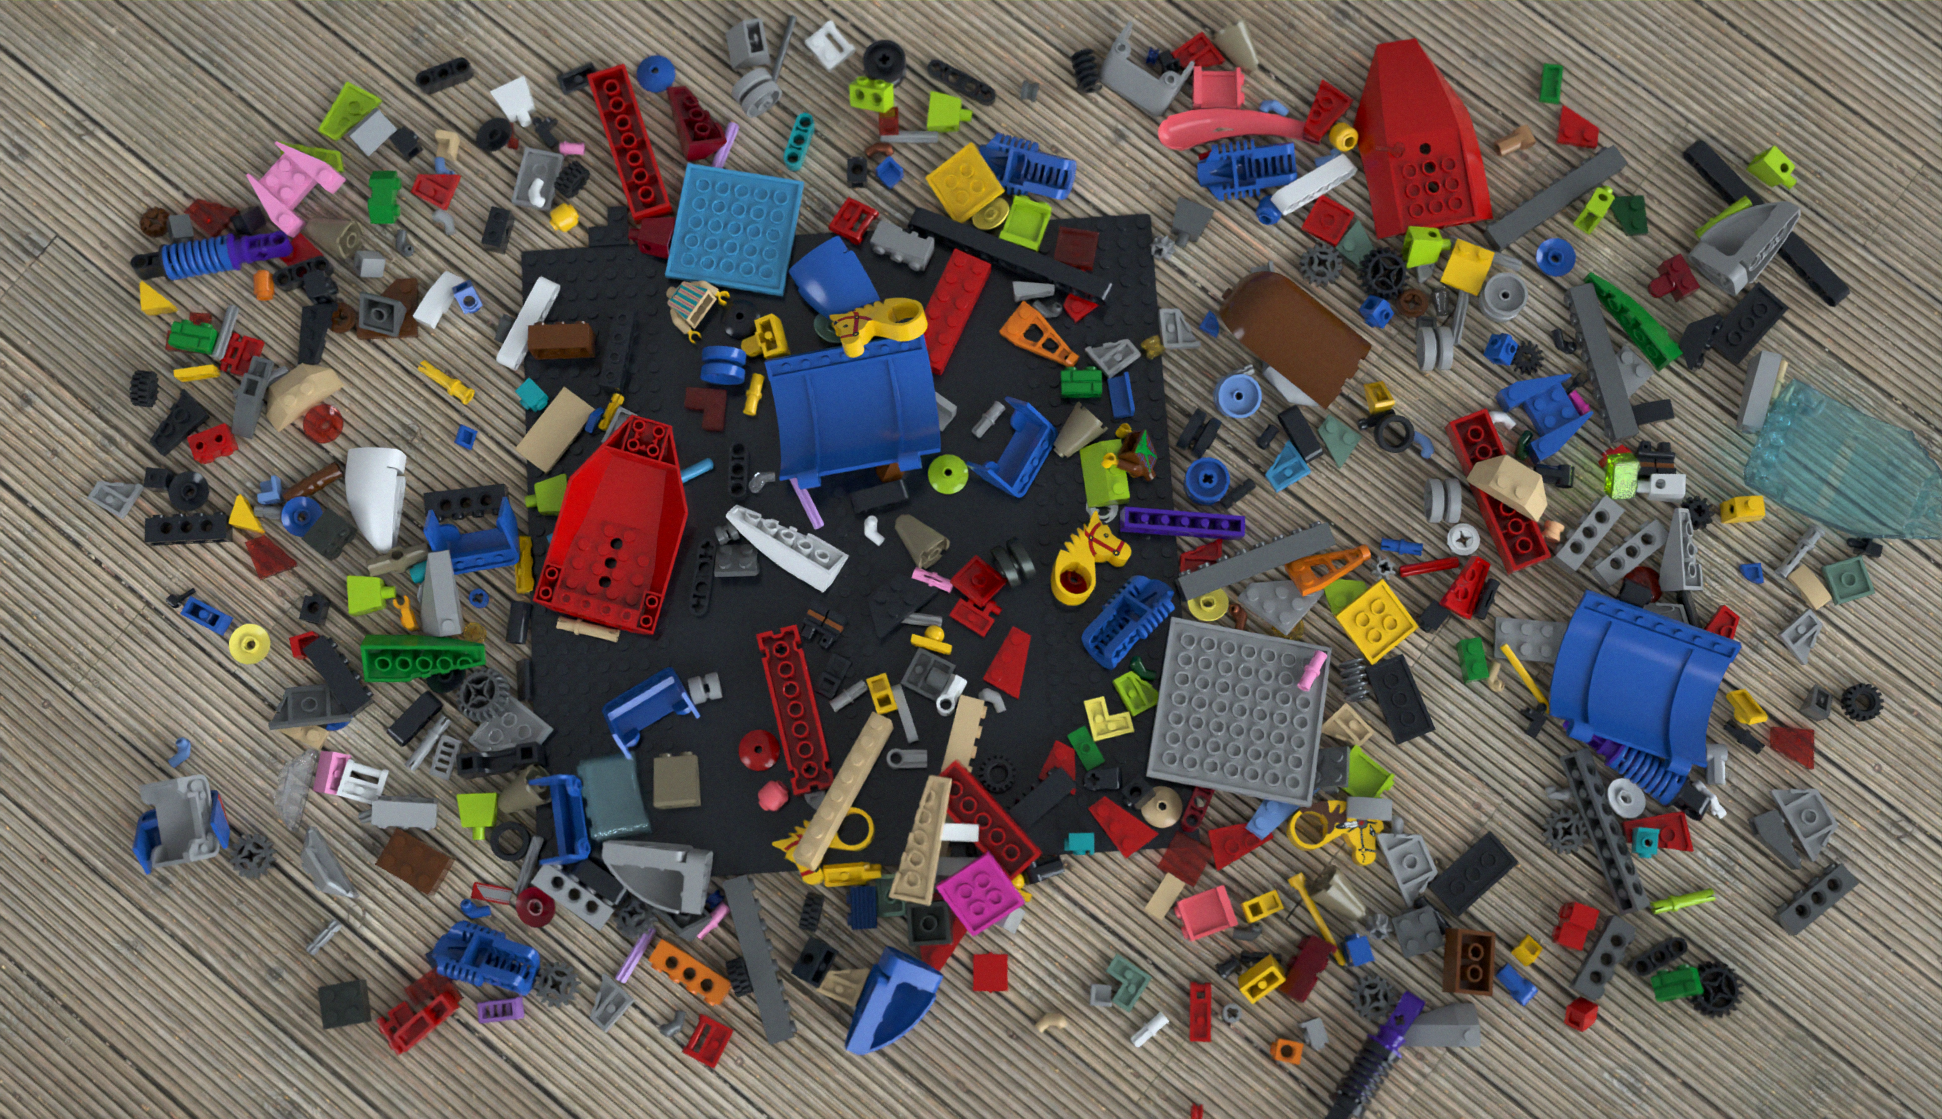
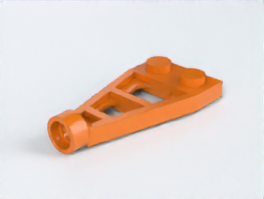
[999,301,1080,367]
[1285,544,1371,596]

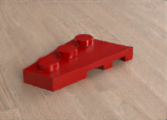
[1303,79,1354,142]
[1703,605,1740,639]
[1207,822,1273,872]

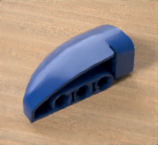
[788,236,880,321]
[844,946,944,1055]

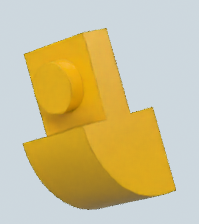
[866,673,898,715]
[1240,889,1284,924]

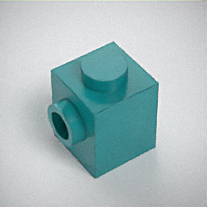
[515,378,549,412]

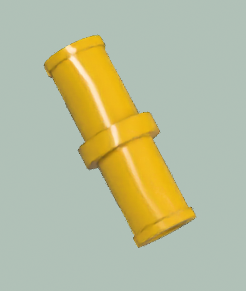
[743,373,765,416]

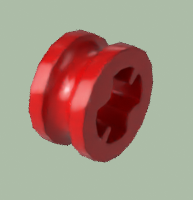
[1190,1103,1203,1119]

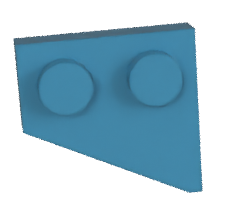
[1265,440,1311,493]

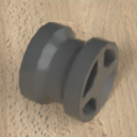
[1020,80,1039,103]

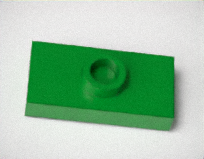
[1538,63,1563,105]
[1067,726,1105,772]

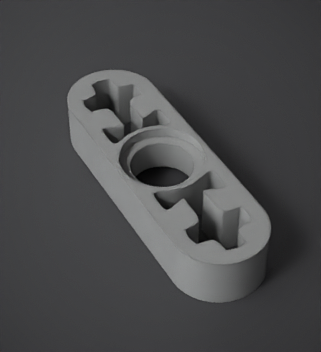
[891,684,919,743]

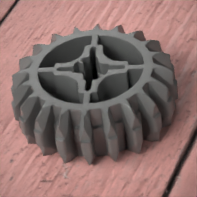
[455,667,511,723]

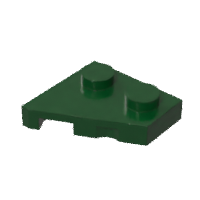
[1610,195,1648,236]

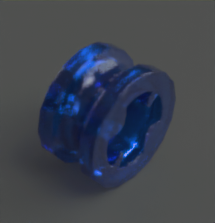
[1145,47,1159,66]
[705,889,725,910]

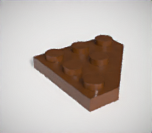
[357,278,419,340]

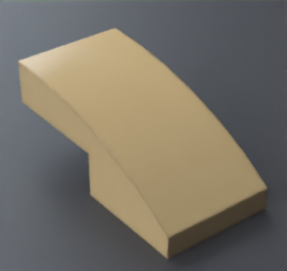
[1787,564,1832,611]
[1144,873,1185,921]

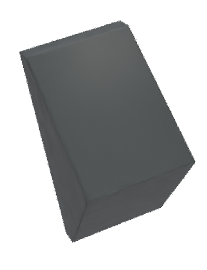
[1798,684,1833,722]

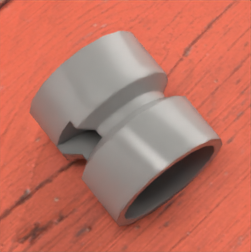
[688,672,723,705]

